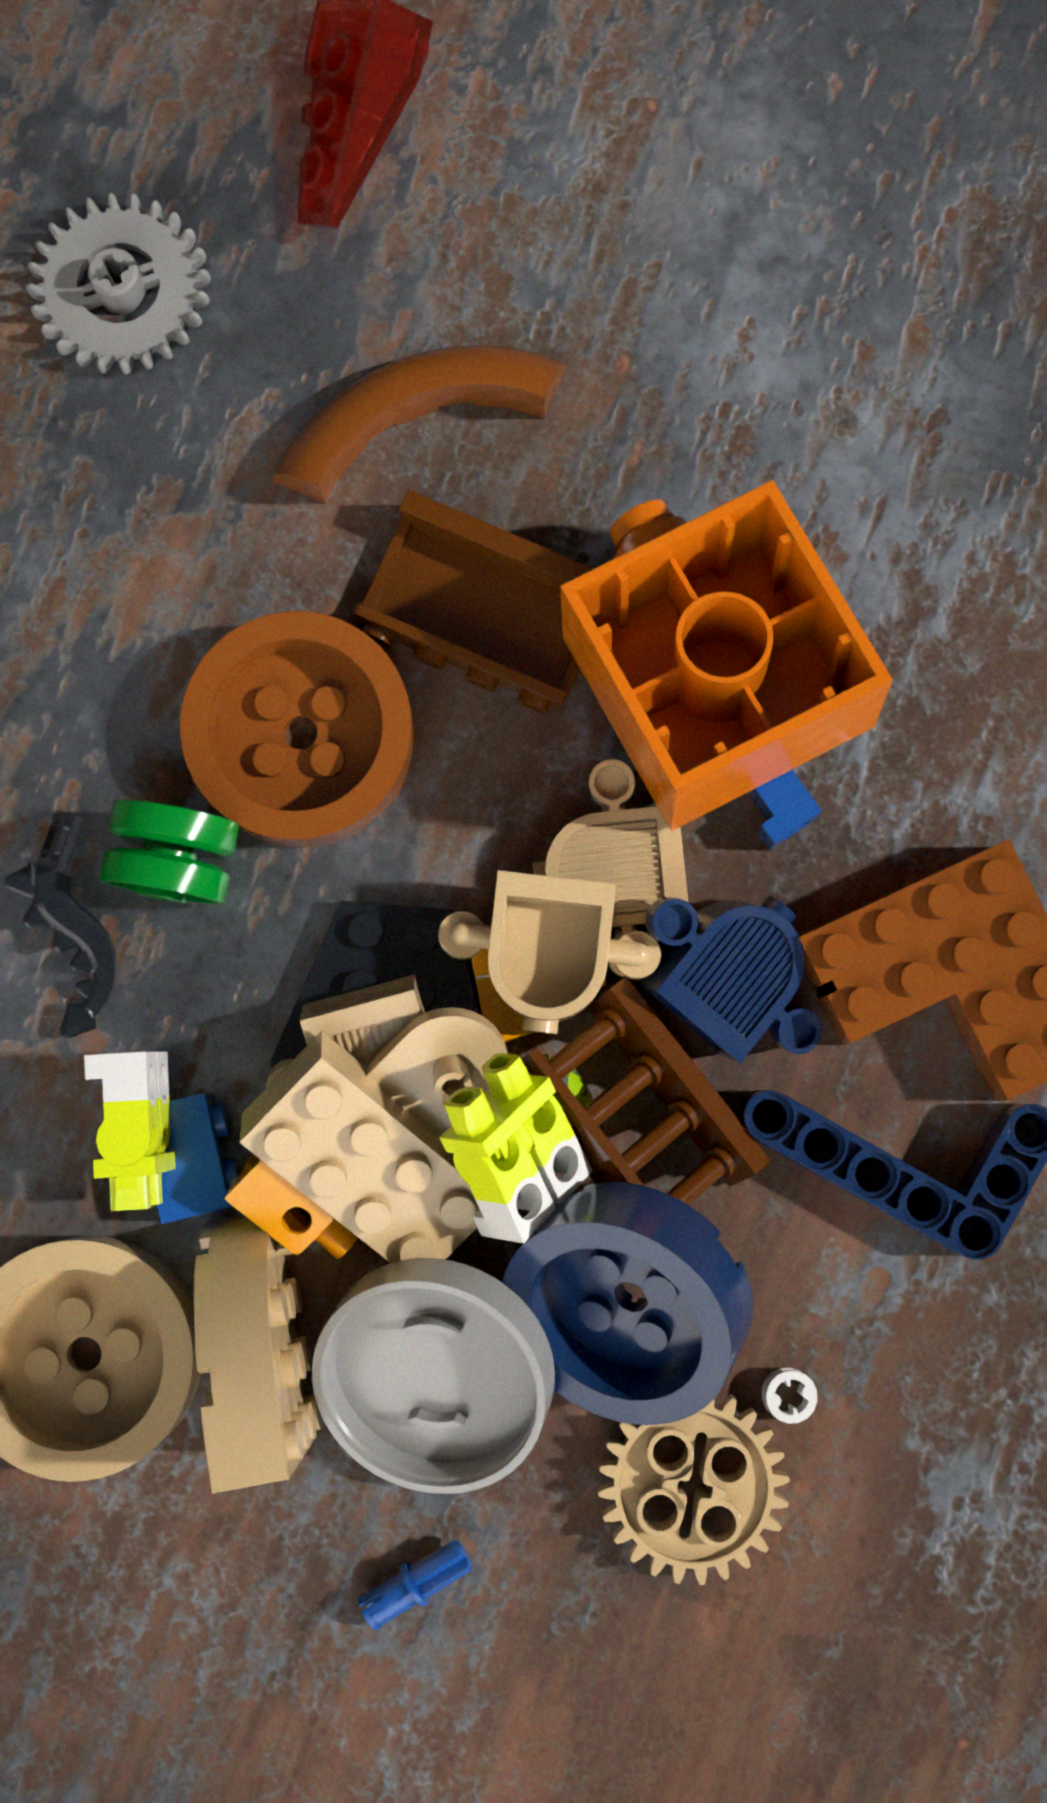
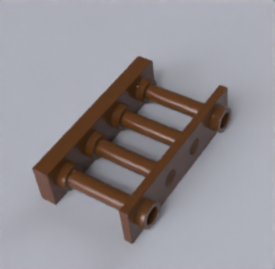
[521,977,771,1205]

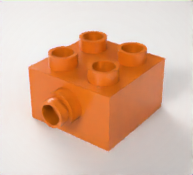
[560,480,893,831]

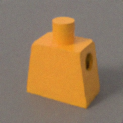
[224,1154,358,1259]

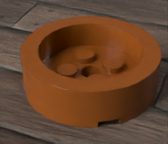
[180,611,415,848]

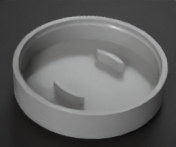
[312,1258,555,1494]

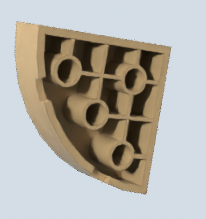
[194,1215,323,1494]

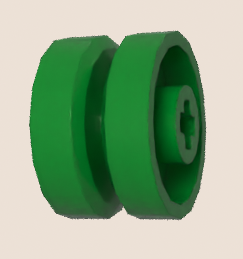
[98,799,239,905]

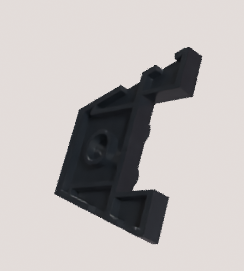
[271,901,480,1068]

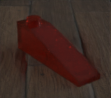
[297,0,434,229]

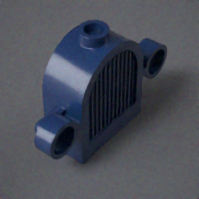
[638,896,822,1063]

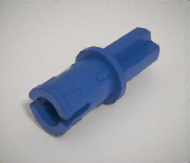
[357,1540,472,1631]

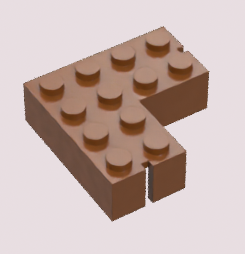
[799,839,1047,1101]

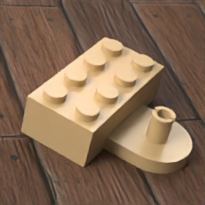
[239,1007,508,1263]

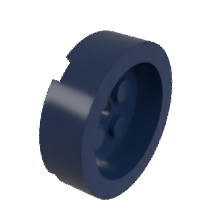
[503,1182,753,1425]

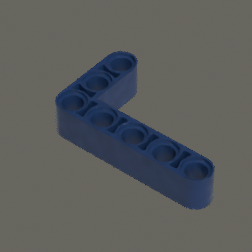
[738,1090,1047,1260]

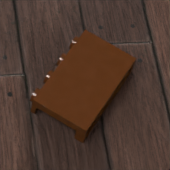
[353,489,594,715]

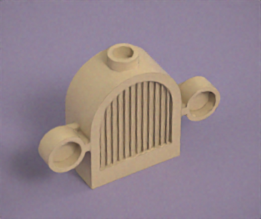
[532,759,688,979]
[438,870,661,1034]
[266,974,426,1088]

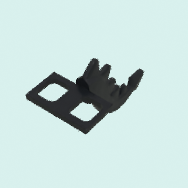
[4,813,117,1038]

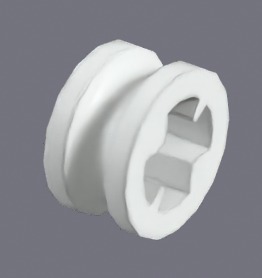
[761,1367,817,1424]

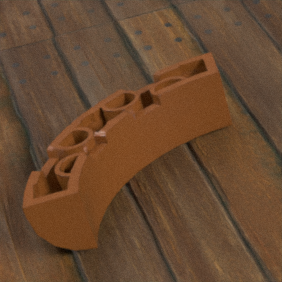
[273,345,566,504]

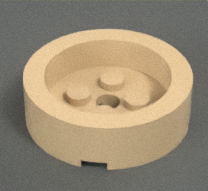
[0,1236,201,1482]

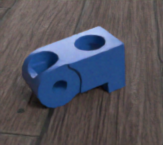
[748,770,822,850]

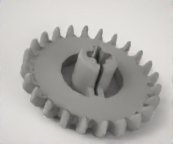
[26,192,211,374]

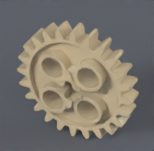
[597,1395,790,1585]

